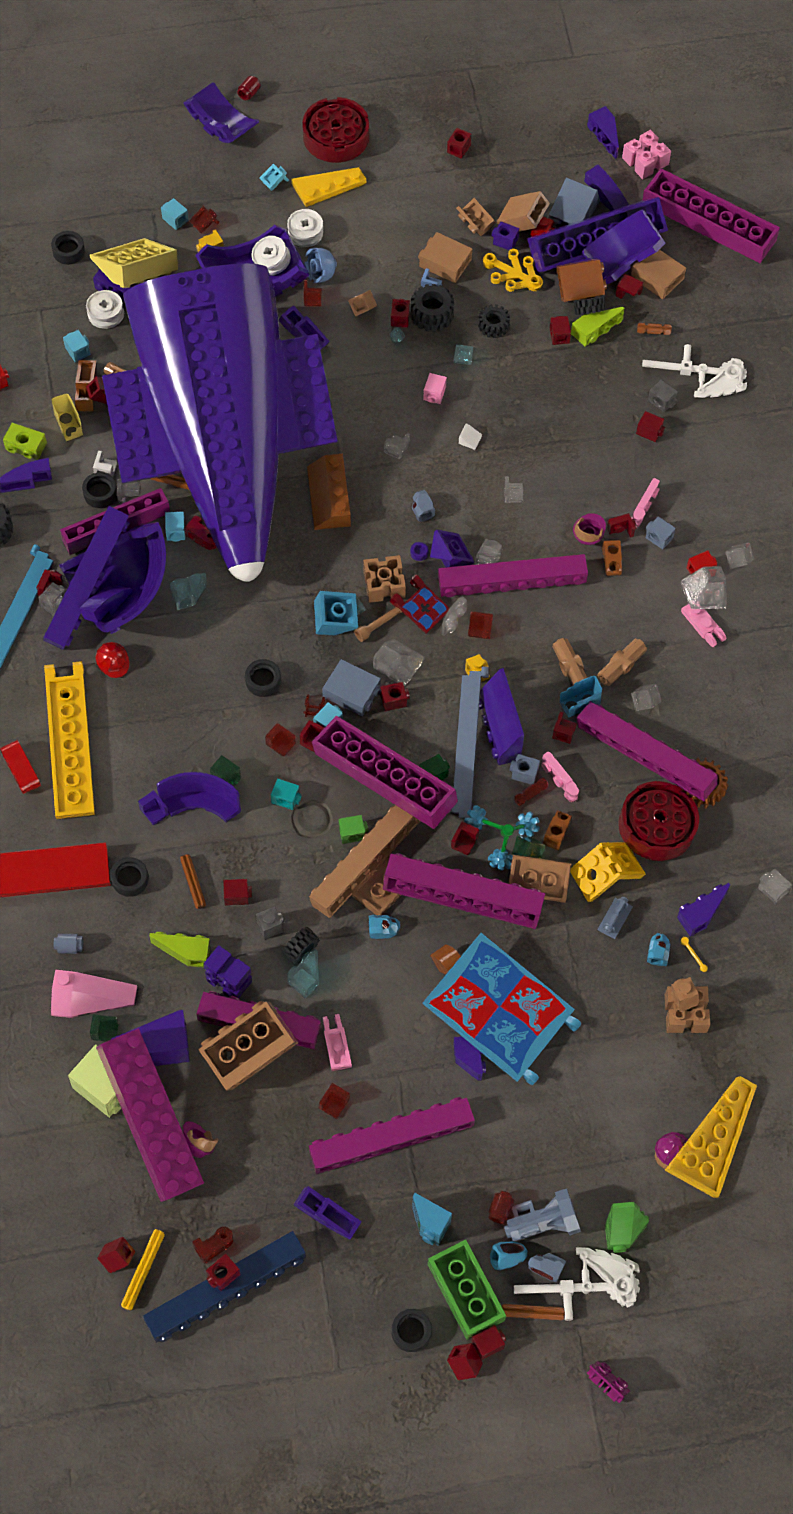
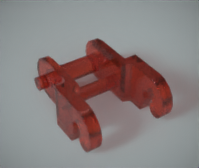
[303,694,325,717]

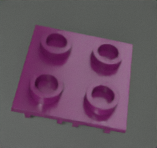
[587,1361,630,1403]

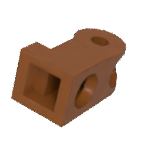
[602,540,622,576]
[543,810,572,851]

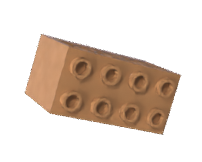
[198,1001,299,1091]

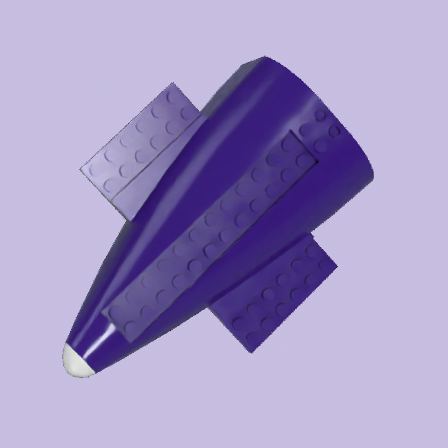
[102,263,338,582]

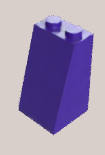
[111,1010,190,1066]

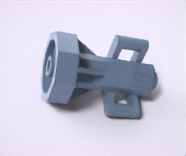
[504,1188,581,1242]

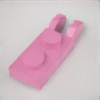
[631,478,660,526]
[681,599,726,647]
[542,752,579,802]
[322,1014,352,1071]

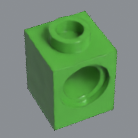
[338,815,368,844]

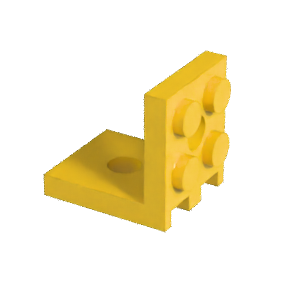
[570,842,646,902]

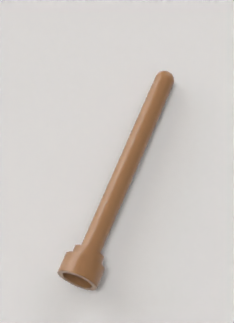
[354,600,407,642]

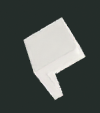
[93,451,117,477]

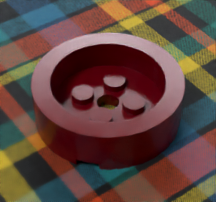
[302,97,369,163]
[618,781,699,861]

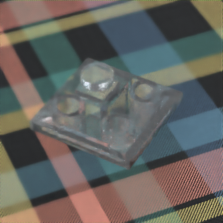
[681,566,727,609]
[373,639,425,686]

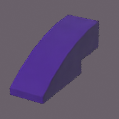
[584,165,629,211]
[278,305,330,349]
[0,458,52,493]
[79,585,133,623]
[294,1186,361,1240]

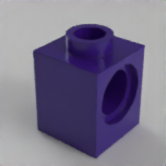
[492,221,519,250]

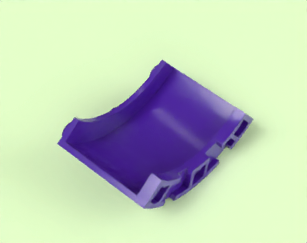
[195,224,310,297]

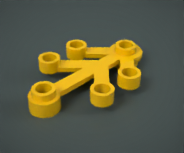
[483,249,543,292]

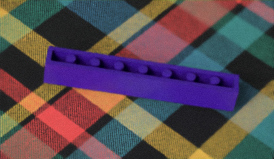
[43,506,130,650]

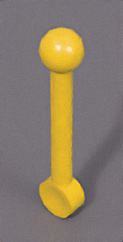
[681,937,708,972]

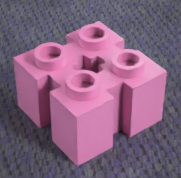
[622,130,671,180]

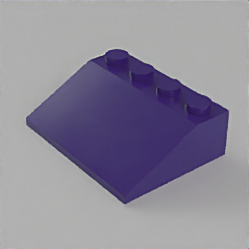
[479,668,524,765]

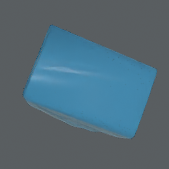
[560,676,602,718]

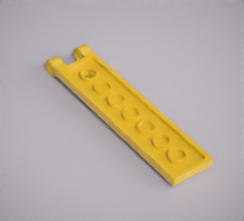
[44,661,95,819]

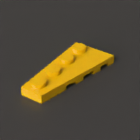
[291,167,366,207]

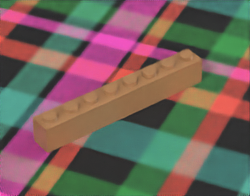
[309,805,420,918]

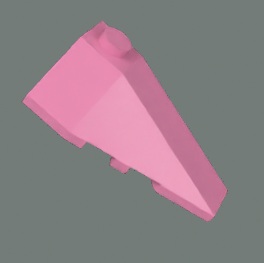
[51,970,138,1018]

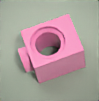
[423,373,447,404]

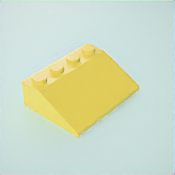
[90,238,178,288]

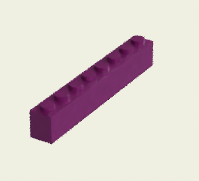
[438,554,588,597]
[577,701,717,801]
[309,1097,475,1174]

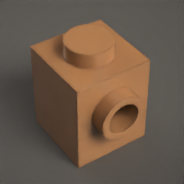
[671,977,699,1012]

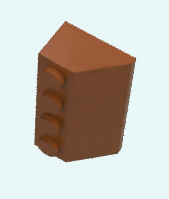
[307,453,351,530]

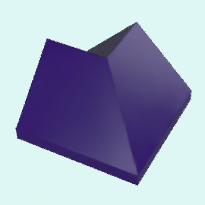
[430,529,475,568]

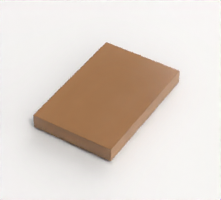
[351,853,401,915]
[509,855,571,903]

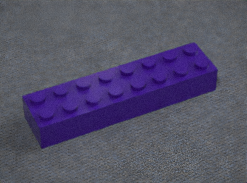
[527,197,668,272]

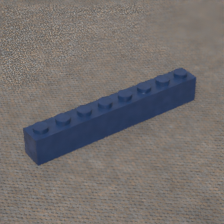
[143,1231,306,1343]

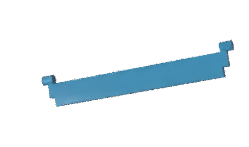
[0,545,54,668]

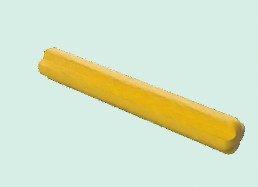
[121,1229,165,1310]

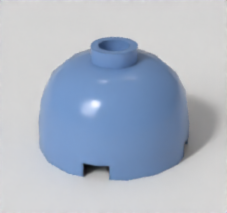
[305,248,337,283]

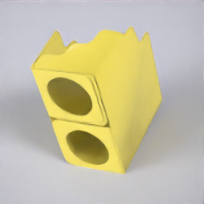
[52,394,83,441]

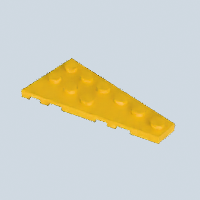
[665,1076,757,1198]

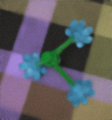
[464,805,540,870]

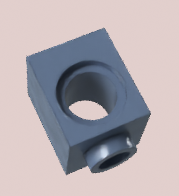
[645,517,676,549]
[509,754,540,785]

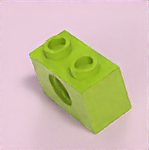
[3,423,47,460]

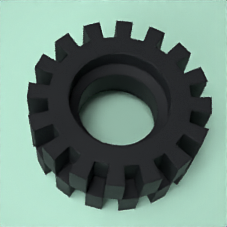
[573,295,606,315]
[478,304,510,338]
[283,927,320,964]

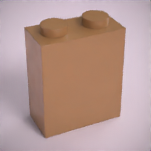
[497,191,550,231]
[418,232,473,283]
[631,249,686,299]

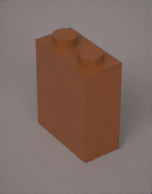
[556,259,607,302]

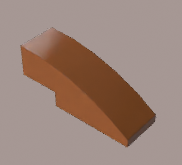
[74,360,97,411]

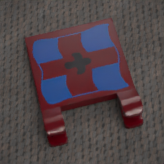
[390,575,451,634]

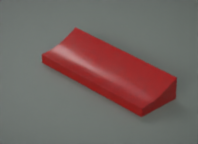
[0,842,110,898]

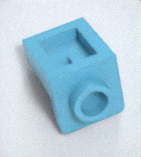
[260,164,289,191]

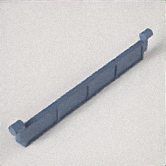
[452,666,489,819]

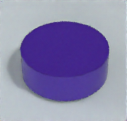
[410,542,429,561]

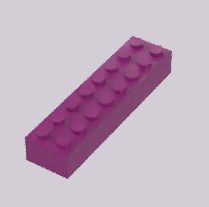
[642,168,780,263]
[312,715,458,829]
[383,854,545,929]
[96,1028,204,1202]

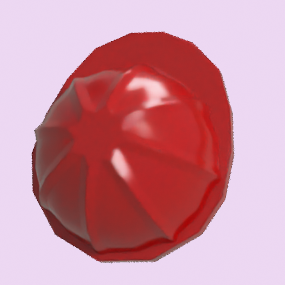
[95,642,129,678]

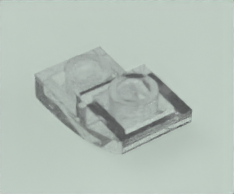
[441,596,467,636]

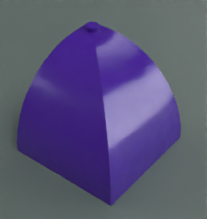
[59,522,166,634]

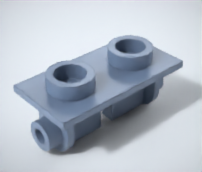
[597,897,633,939]

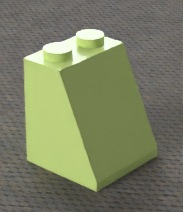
[68,1045,121,1118]

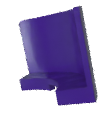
[183,83,259,143]
[582,210,666,284]
[157,772,241,822]

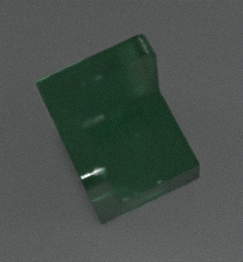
[512,835,545,859]
[89,1014,119,1042]

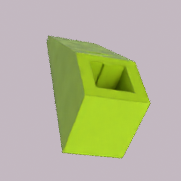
[571,307,625,346]
[149,932,211,968]

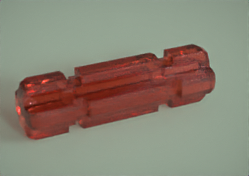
[514,778,548,806]

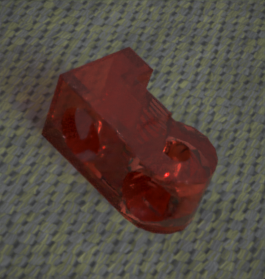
[192,1227,233,1264]

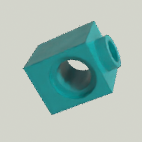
[271,778,302,810]

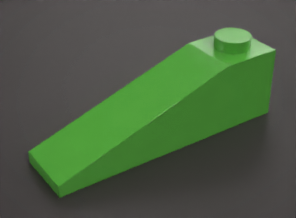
[605,1202,649,1253]

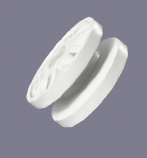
[287,209,323,247]
[251,236,291,275]
[86,290,124,329]

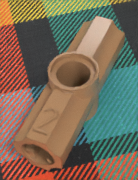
[552,638,587,686]
[597,639,647,686]

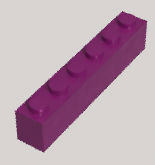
[60,488,170,555]
[196,991,321,1050]

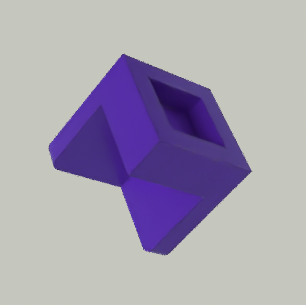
[138,790,169,825]

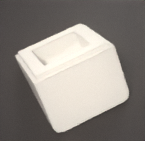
[459,424,482,450]

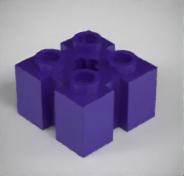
[204,945,252,998]

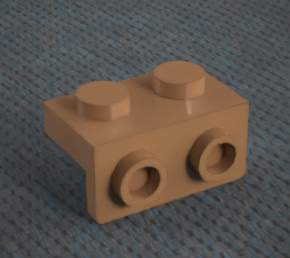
[456,198,496,236]

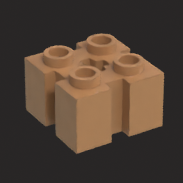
[363,555,406,603]
[665,986,710,1033]

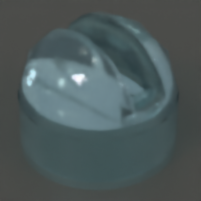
[390,327,405,343]

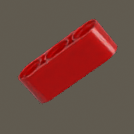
[0,740,41,794]

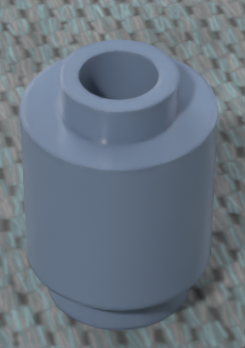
[54,934,83,954]

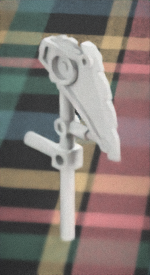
[642,344,747,398]
[514,1247,640,1321]

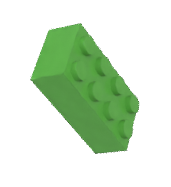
[428,1240,506,1341]

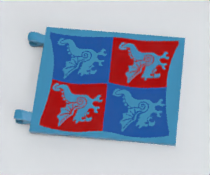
[422,933,581,1085]

